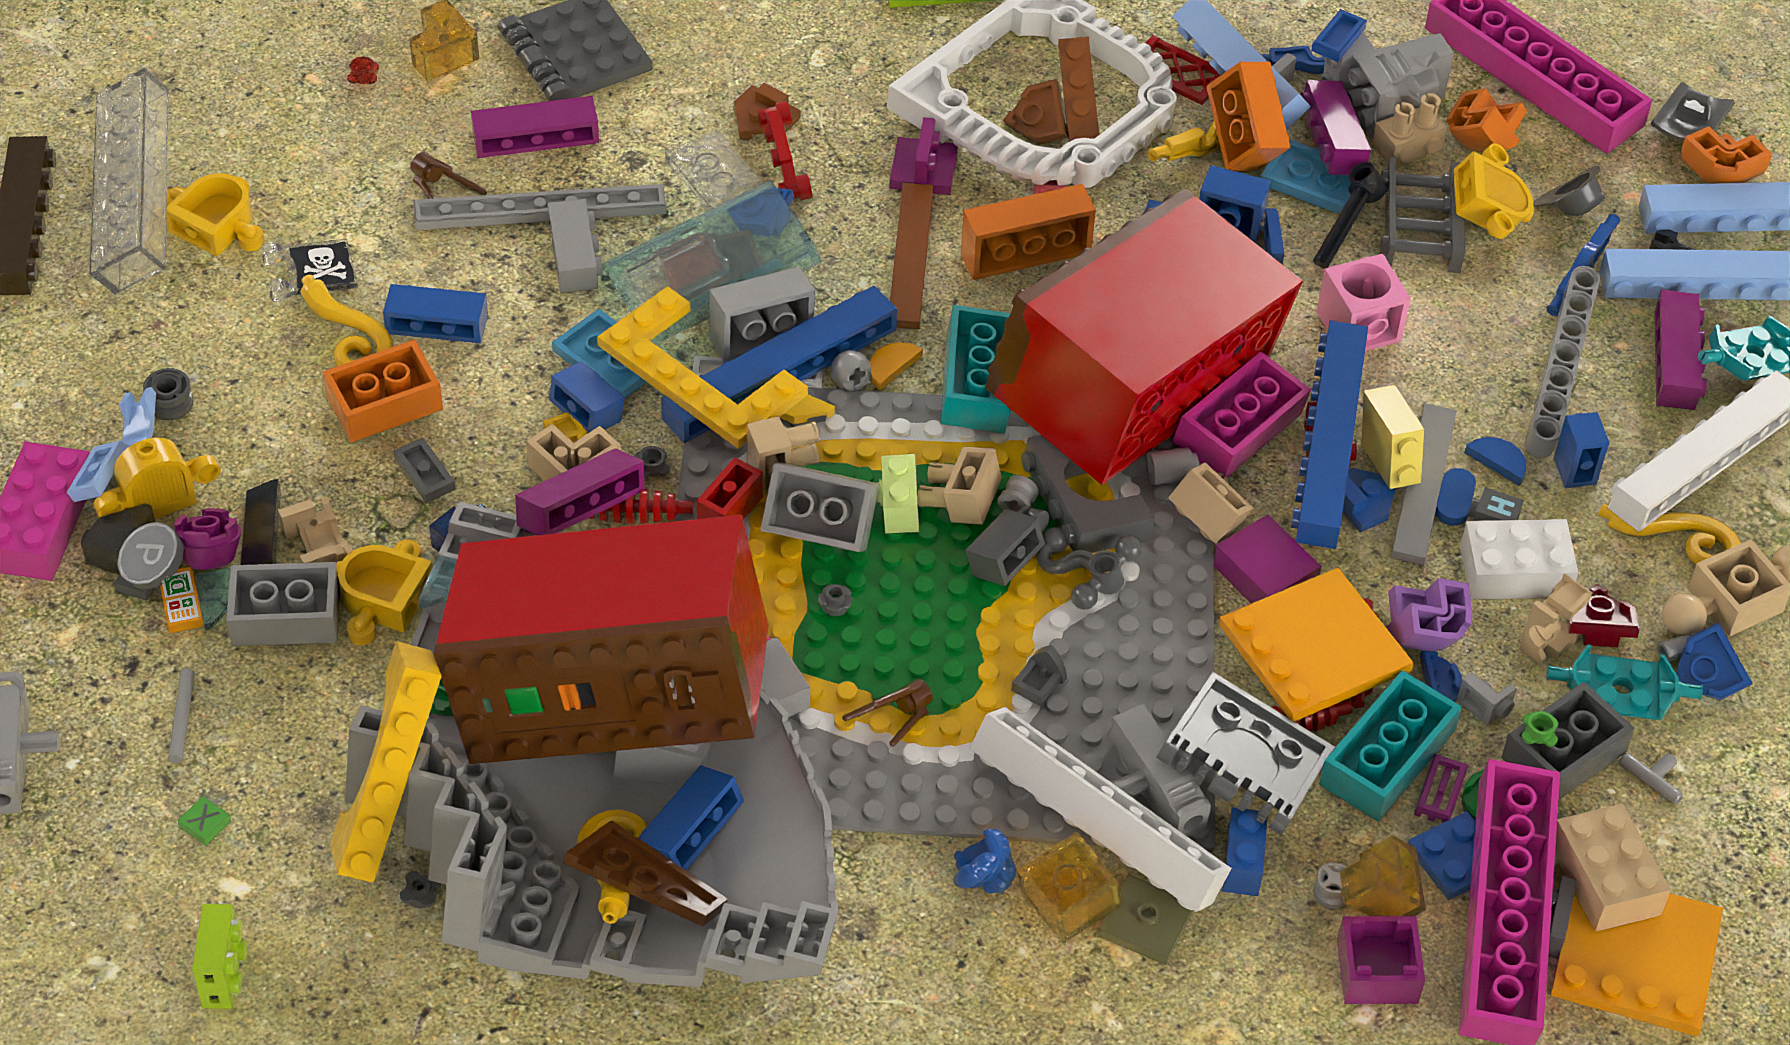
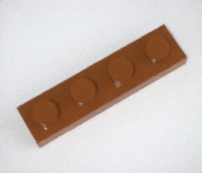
[1058,36,1099,142]

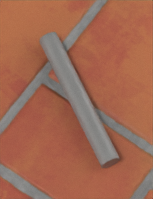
[168,669,195,764]

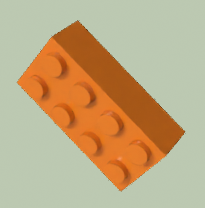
[961,184,1096,280]

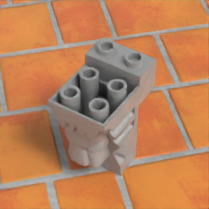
[1321,32,1454,139]

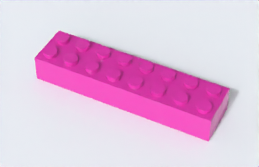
[1425,0,1652,154]
[1458,759,1560,1045]

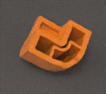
[1446,88,1527,153]
[1681,126,1773,184]

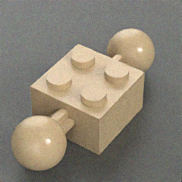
[1662,539,1790,637]

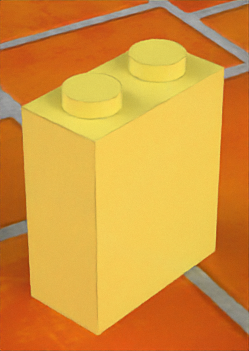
[1361,385,1424,489]

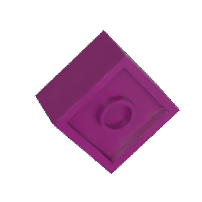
[1337,916,1425,1004]

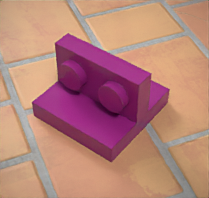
[889,117,958,195]

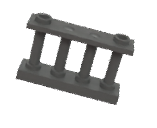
[1380,156,1465,273]

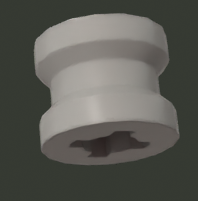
[998,475,1039,512]
[1313,863,1354,909]

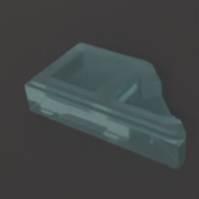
[419,555,457,608]
[196,568,230,631]

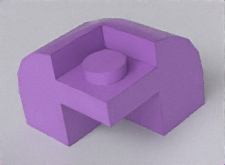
[1386,578,1472,652]

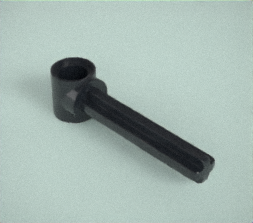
[1313,162,1387,269]

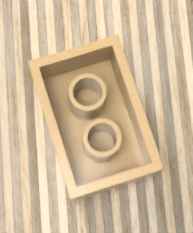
[1555,803,1671,932]

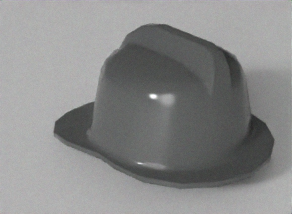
[1533,166,1605,216]

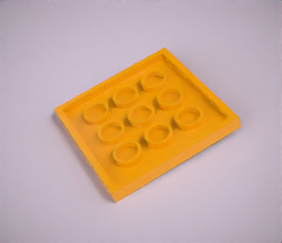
[1219,568,1413,722]
[1550,893,1723,1037]

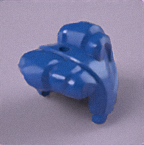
[953,828,1016,894]

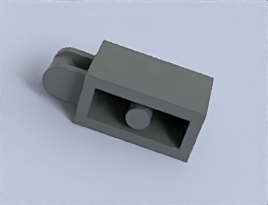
[965,505,1049,586]

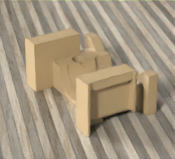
[278,498,353,563]
[1519,573,1592,665]

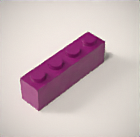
[1300,80,1371,175]
[471,96,599,158]
[1654,290,1707,410]
[515,448,644,535]

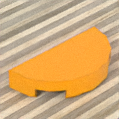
[870,342,923,391]

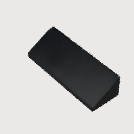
[240,479,281,565]

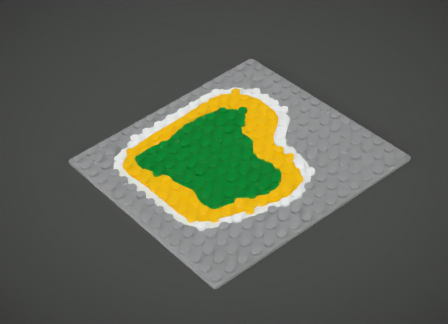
[675,387,1216,852]

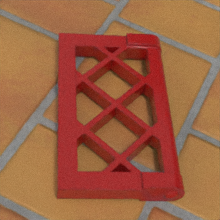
[1145,35,1225,105]

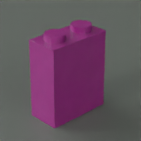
[1214,514,1322,604]

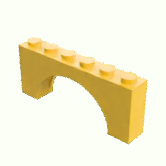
[330,641,441,883]

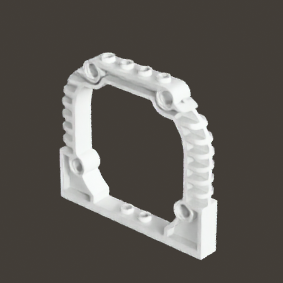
[887,0,1177,188]

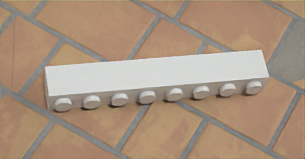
[1608,371,1790,532]
[970,707,1232,912]

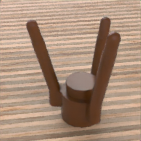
[410,152,487,199]
[842,679,933,747]

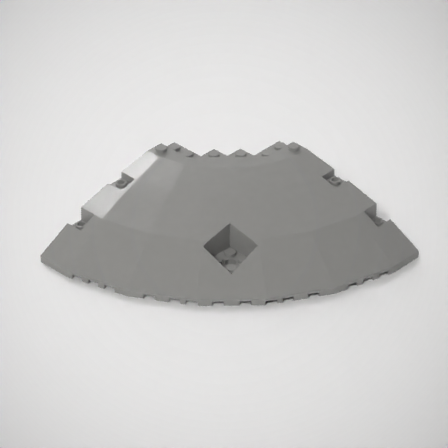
[345,501,838,987]

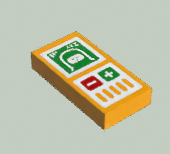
[160,567,204,634]

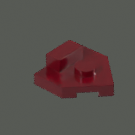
[1566,584,1640,648]

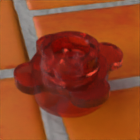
[347,56,379,84]

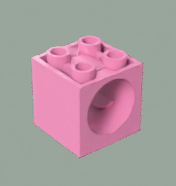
[1317,254,1411,351]

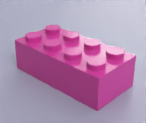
[1172,352,1311,479]
[0,441,90,581]

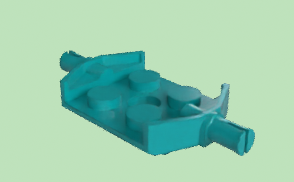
[1698,316,1790,381]
[1546,645,1703,721]

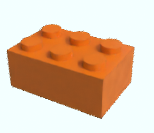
[1207,61,1290,171]
[322,339,443,443]

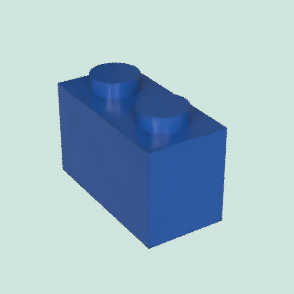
[549,361,625,433]
[1554,412,1610,488]
[1222,807,1268,896]

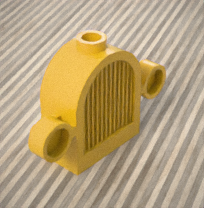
[1454,143,1534,239]
[163,173,264,257]
[93,437,221,528]
[336,540,433,645]

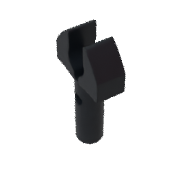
[1649,230,1697,250]

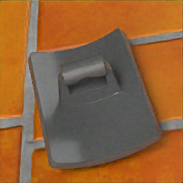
[1651,82,1735,142]

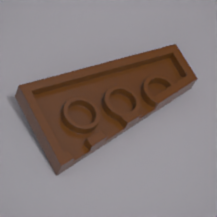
[563,820,728,927]

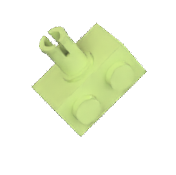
[876,454,919,534]

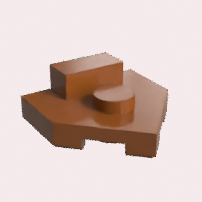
[1003,79,1068,145]
[734,83,801,139]

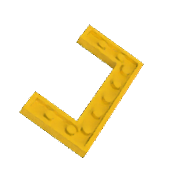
[597,286,808,449]

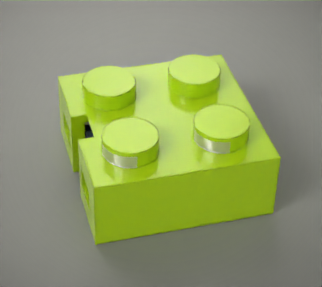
[192,904,247,1009]

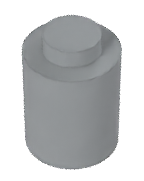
[1147,447,1199,485]

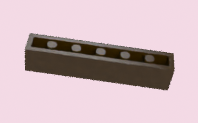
[0,136,56,295]

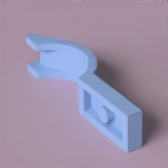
[67,387,156,502]

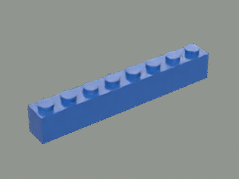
[661,286,897,444]
[1291,320,1368,549]

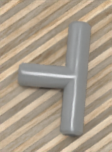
[1619,753,1683,804]

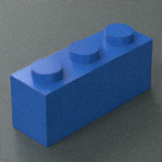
[383,284,488,343]
[638,765,744,870]

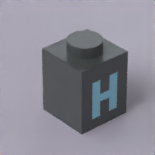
[1468,487,1524,521]

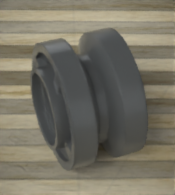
[143,368,194,420]

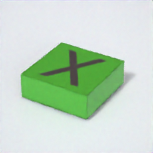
[177,796,231,846]

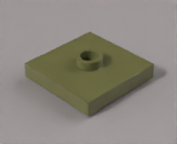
[1098,874,1193,965]

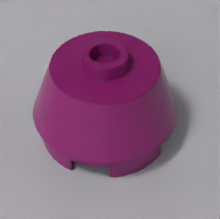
[174,508,242,570]

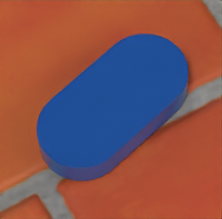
[1435,468,1476,526]

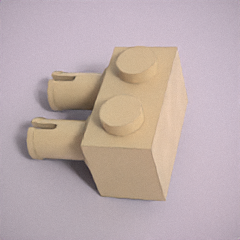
[1372,93,1447,166]
[747,416,820,496]
[917,447,1002,525]
[1169,462,1254,544]

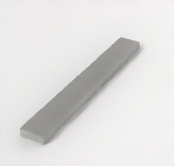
[413,184,666,230]

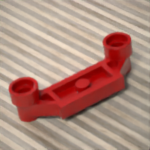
[757,101,813,201]

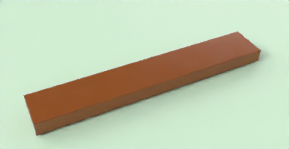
[890,183,933,330]

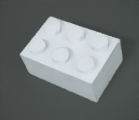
[1460,519,1579,600]

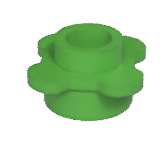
[1522,711,1558,747]

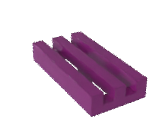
[1414,754,1468,823]

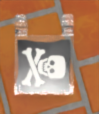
[262,239,358,302]

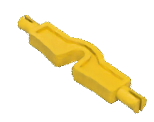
[1148,121,1220,161]

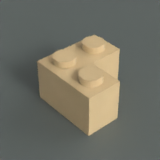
[526,424,622,481]

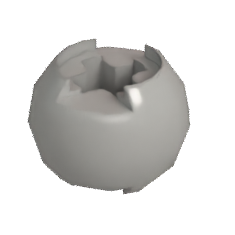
[830,350,872,391]

